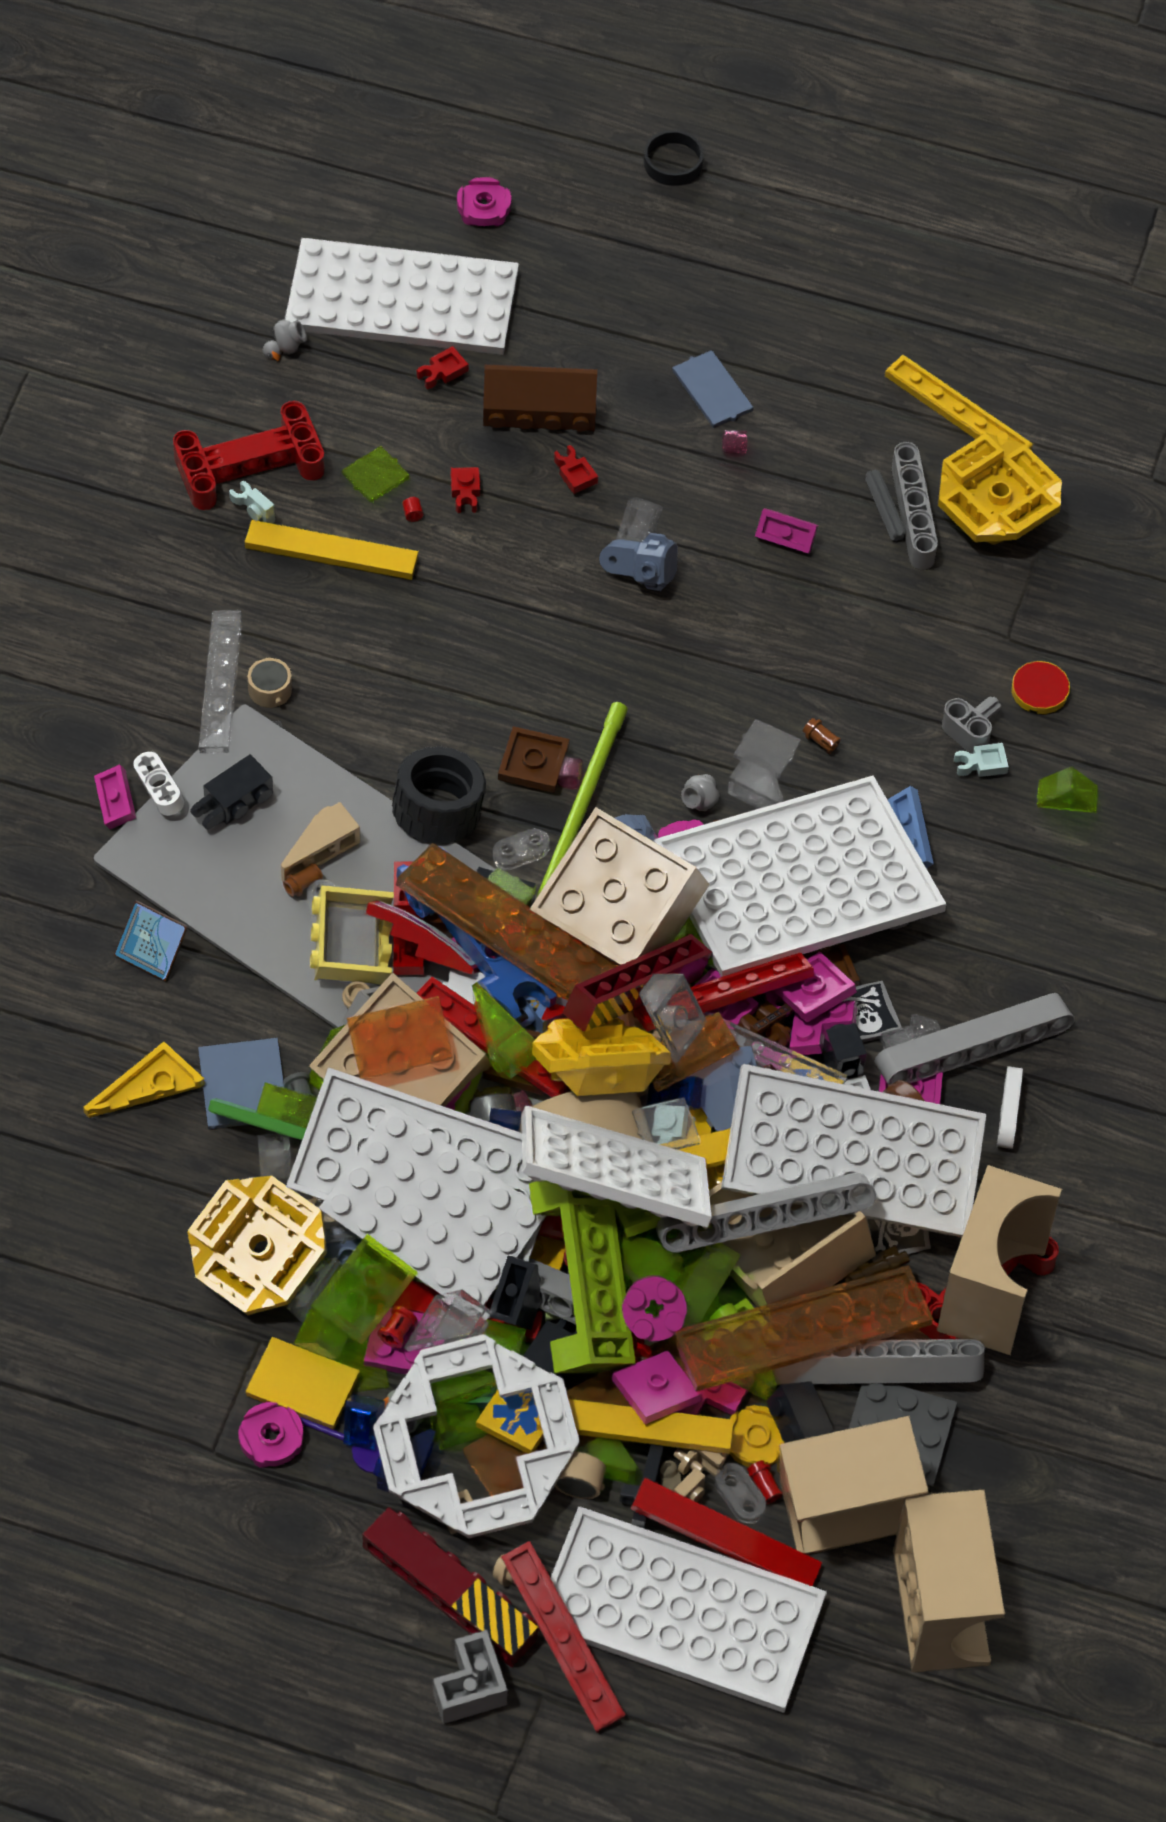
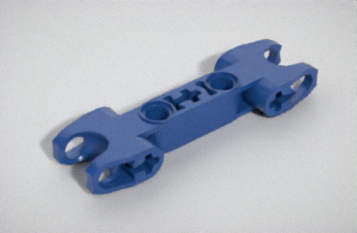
[396,846,557,1027]

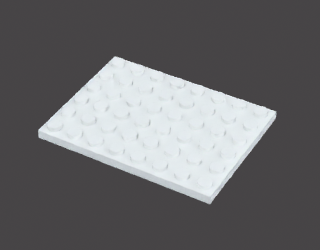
[654,776,946,977]

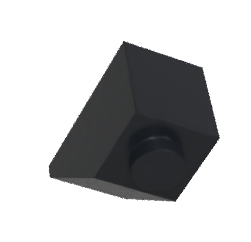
[488,1255,541,1330]

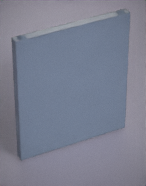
[198,1038,288,1129]

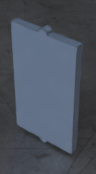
[672,350,753,428]

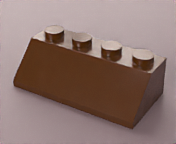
[483,365,598,431]

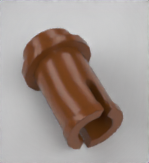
[803,718,841,754]
[283,863,323,897]

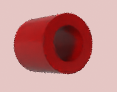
[402,497,423,522]

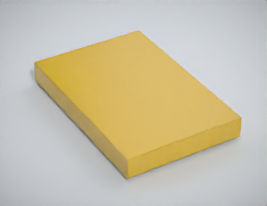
[245,1337,360,1430]

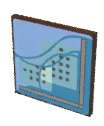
[114,900,189,981]

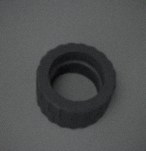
[392,746,486,844]

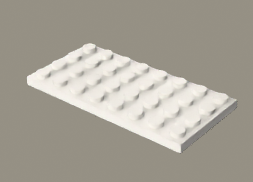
[285,238,519,355]
[721,1064,986,1238]
[286,1067,542,1262]
[534,1506,826,1713]

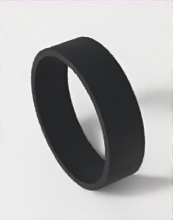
[644,130,704,186]

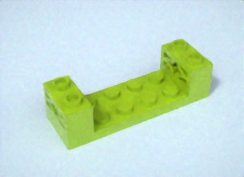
[529,1181,636,1373]

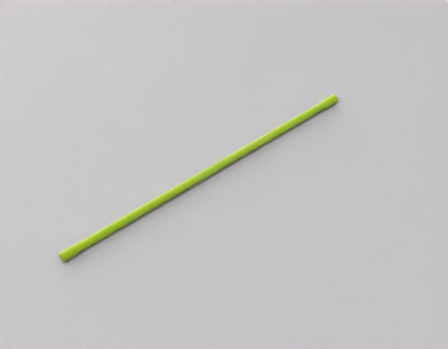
[454,702,628,1114]

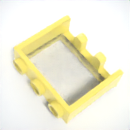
[310,885,394,985]

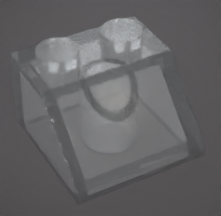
[639,974,707,1062]
[404,1289,492,1352]

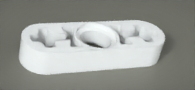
[133,752,184,816]
[997,1066,1023,1149]

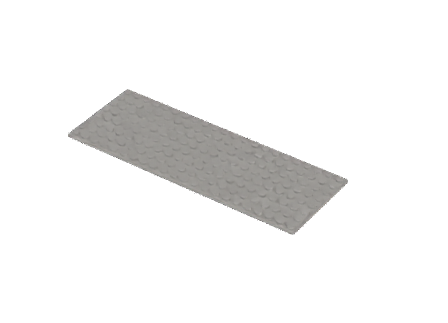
[94,705,763,1219]

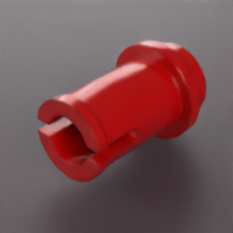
[747,1460,783,1504]

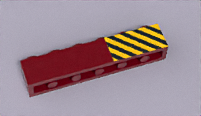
[562,934,713,1032]
[362,1507,538,1668]

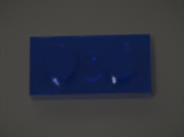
[646,1076,704,1112]

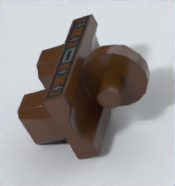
[737,1001,792,1051]

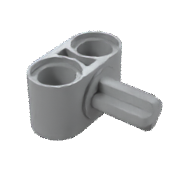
[942,697,1001,753]

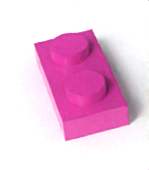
[755,508,819,554]
[94,765,136,829]

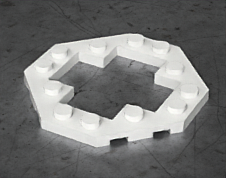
[373,1334,579,1538]

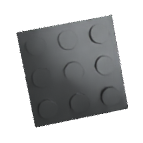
[849,1383,957,1491]

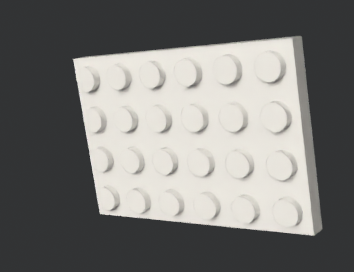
[319,1104,547,1318]
[521,1105,712,1227]

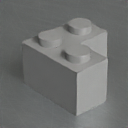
[433,1630,507,1724]

